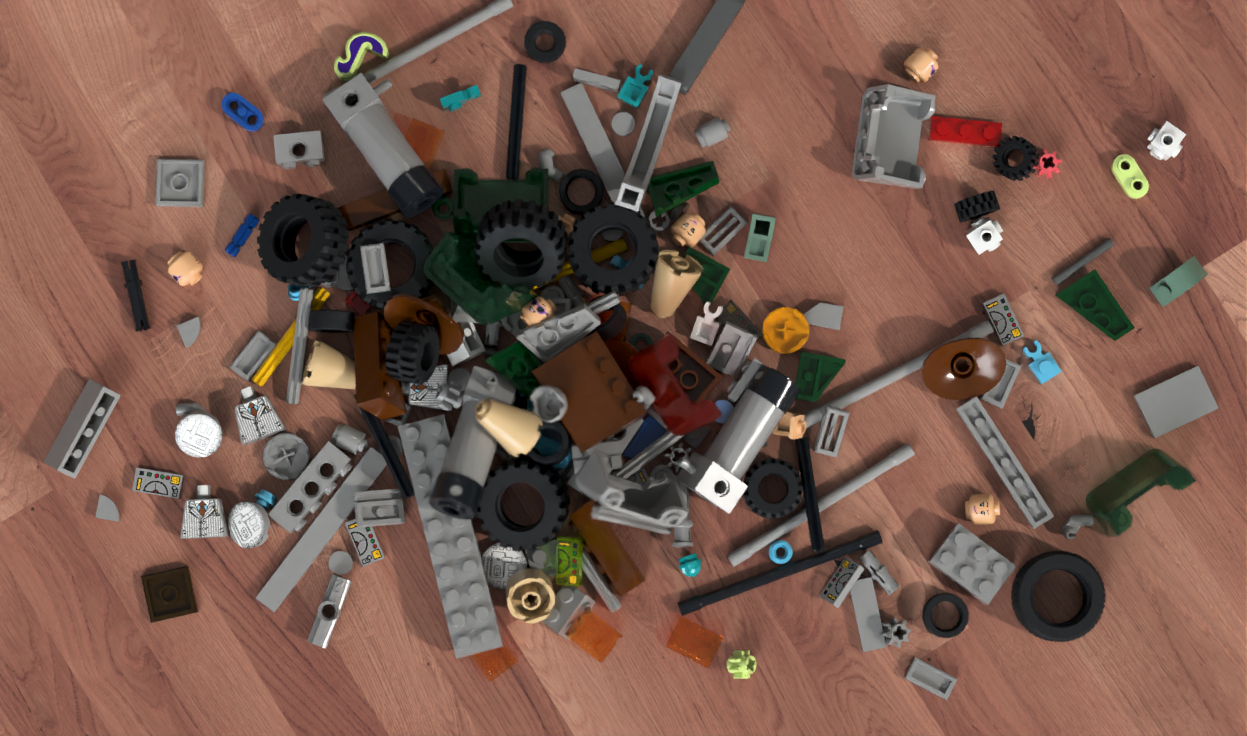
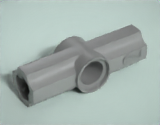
[307,574,352,648]

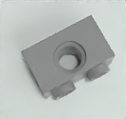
[273,130,325,169]

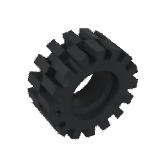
[992,136,1039,181]
[954,190,1000,222]

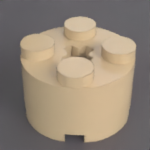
[506,568,555,623]

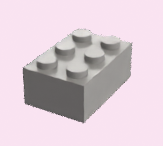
[927,523,1016,605]

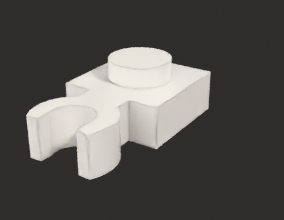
[690,301,723,346]

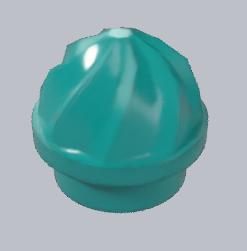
[678,553,701,577]

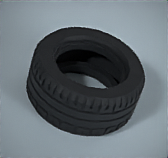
[1011,551,1106,642]

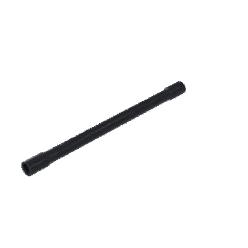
[677,530,883,616]

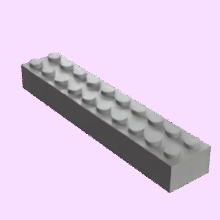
[398,414,504,658]

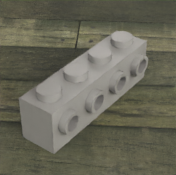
[44,378,121,479]

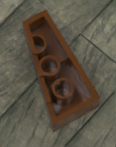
[354,311,406,421]

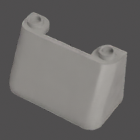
[852,84,936,189]
[576,449,689,527]

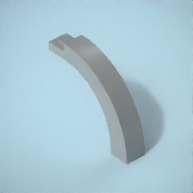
[615,74,682,212]

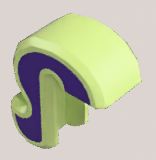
[334,32,389,81]

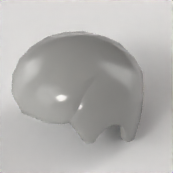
[530,385,568,423]

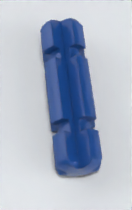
[225,213,259,257]

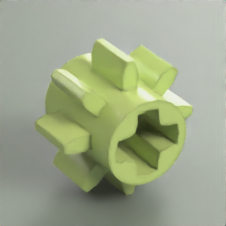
[727,650,756,679]

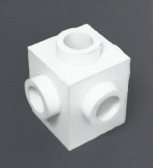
[1147,121,1186,161]
[965,216,1003,255]

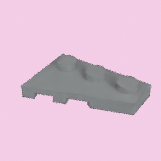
[515,304,601,363]

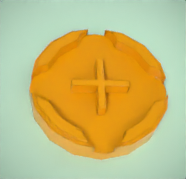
[762,307,810,354]

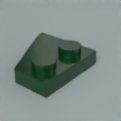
[683,246,730,308]
[795,351,846,403]

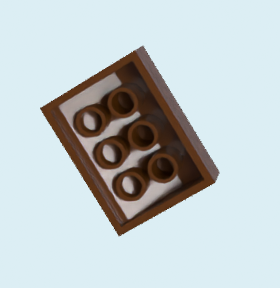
[532,332,647,454]
[569,499,645,596]

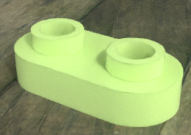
[1111,154,1149,199]

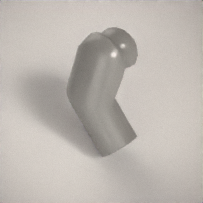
[538,148,564,182]
[633,386,655,410]
[176,403,207,416]
[1062,514,1094,540]

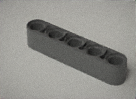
[669,0,746,95]

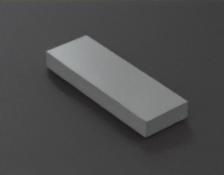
[850,577,886,652]

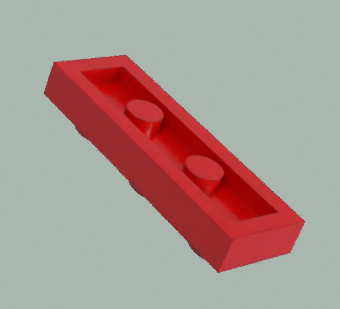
[929,116,1002,148]

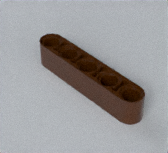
[338,169,453,231]

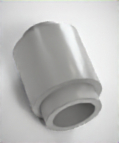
[694,116,731,148]
[331,424,369,455]

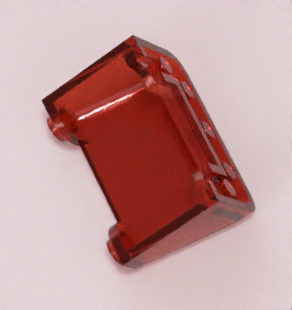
[629,334,723,436]

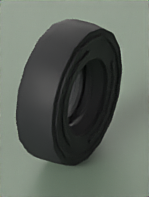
[524,21,566,63]

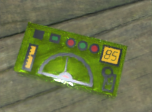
[556,536,583,587]

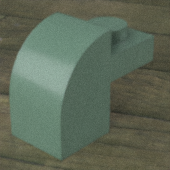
[744,212,776,262]
[1149,256,1208,307]

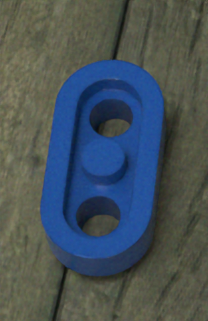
[221,93,264,132]

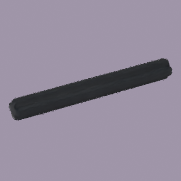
[506,64,527,180]
[354,394,415,499]
[795,437,825,553]

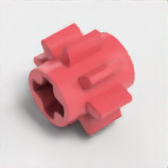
[1033,149,1062,179]

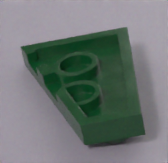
[648,161,720,217]
[1056,269,1135,341]
[486,341,542,401]

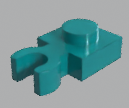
[617,64,653,109]
[440,85,481,112]

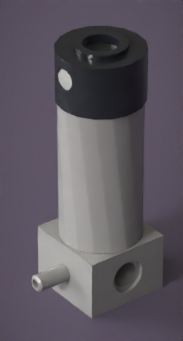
[322,73,443,218]
[676,364,801,514]
[429,366,518,520]

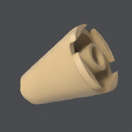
[650,250,702,318]
[301,339,356,390]
[475,399,542,457]

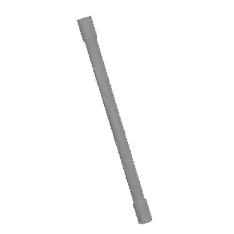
[322,0,513,98]
[804,320,994,428]
[727,443,915,567]

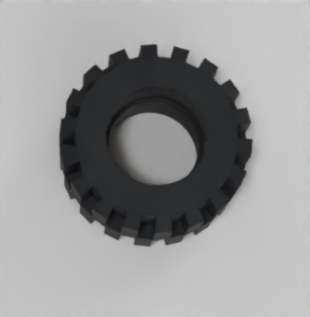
[386,321,440,385]
[743,459,803,519]

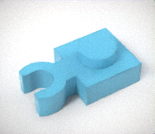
[1022,340,1062,385]

